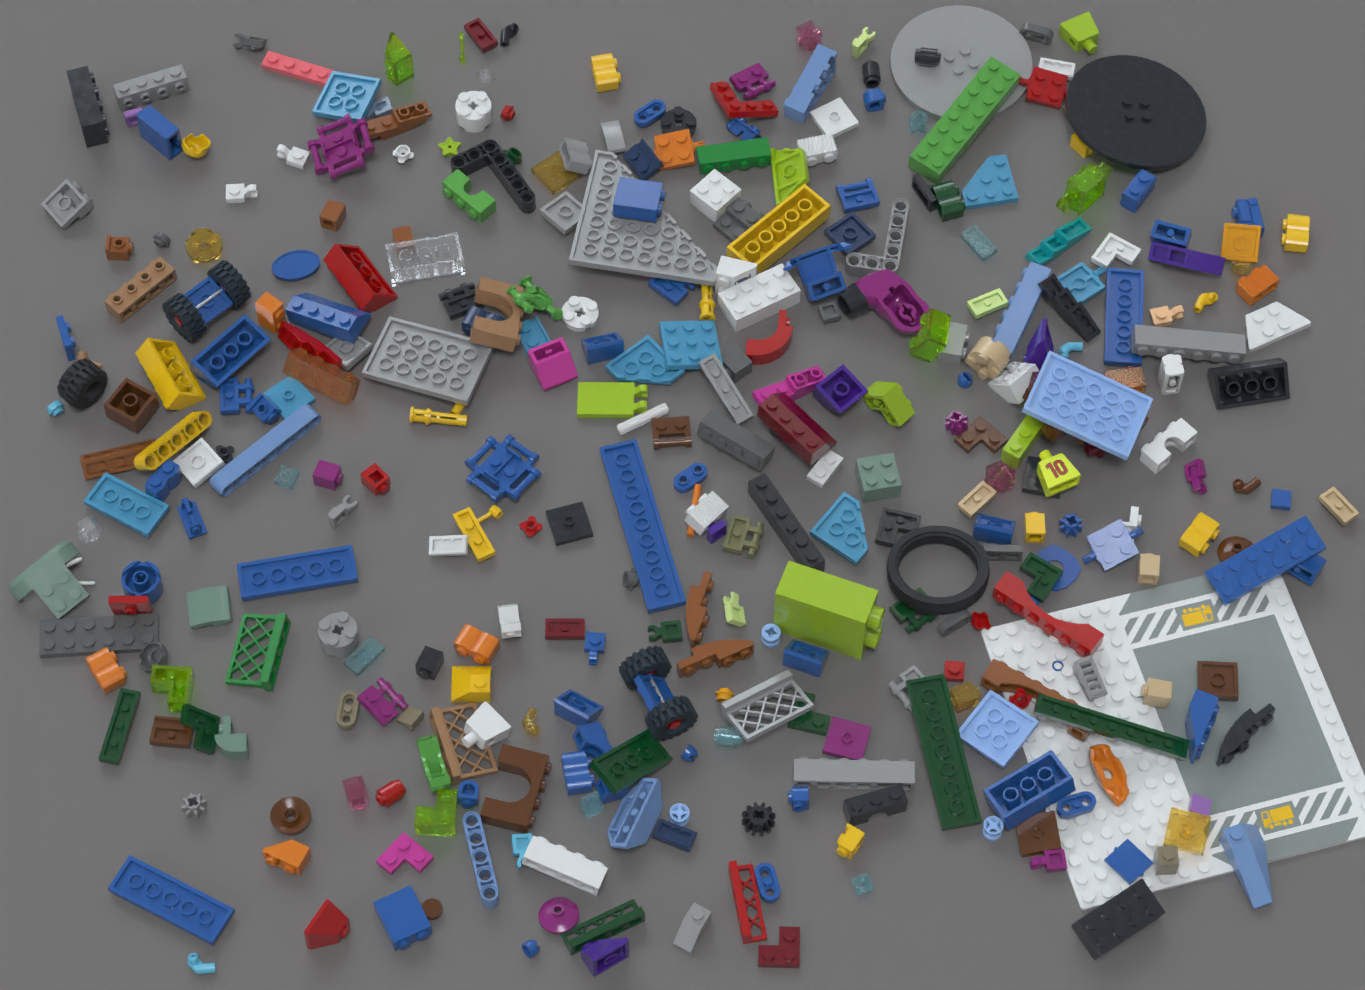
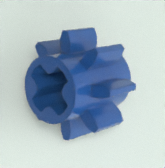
[1059,513,1083,537]

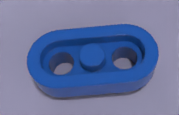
[634,99,666,127]
[673,463,707,493]
[1056,791,1096,819]
[755,863,781,903]

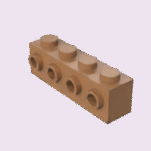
[105,257,177,324]

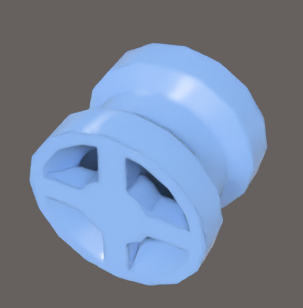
[761,624,781,648]
[669,803,690,827]
[982,816,1004,841]

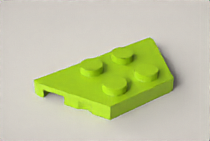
[770,148,809,206]

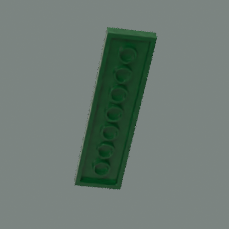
[905,674,982,831]

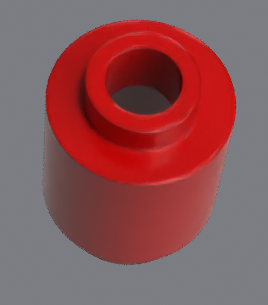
[375,779,406,808]

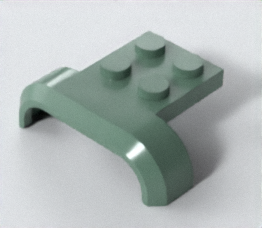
[9,540,89,619]

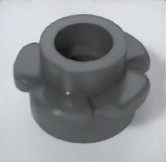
[153,231,171,248]

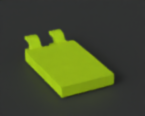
[577,382,648,418]

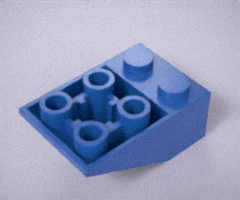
[1184,689,1220,764]

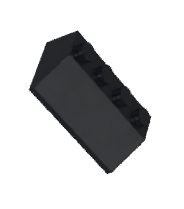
[1208,358,1290,410]

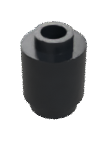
[915,47,941,67]
[862,60,881,88]

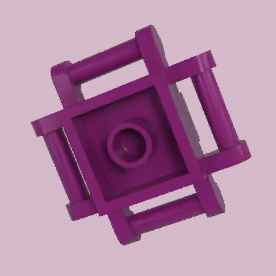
[307,113,375,180]

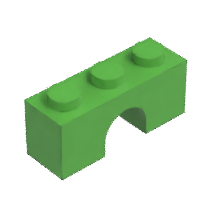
[442,169,496,223]

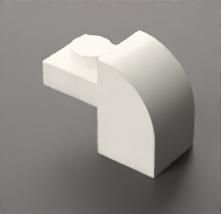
[497,603,521,639]

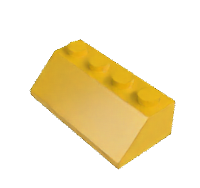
[135,338,206,411]

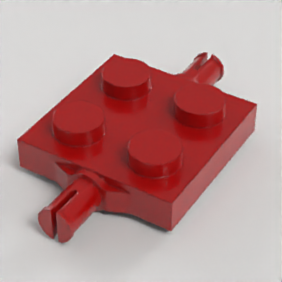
[1019,66,1068,110]

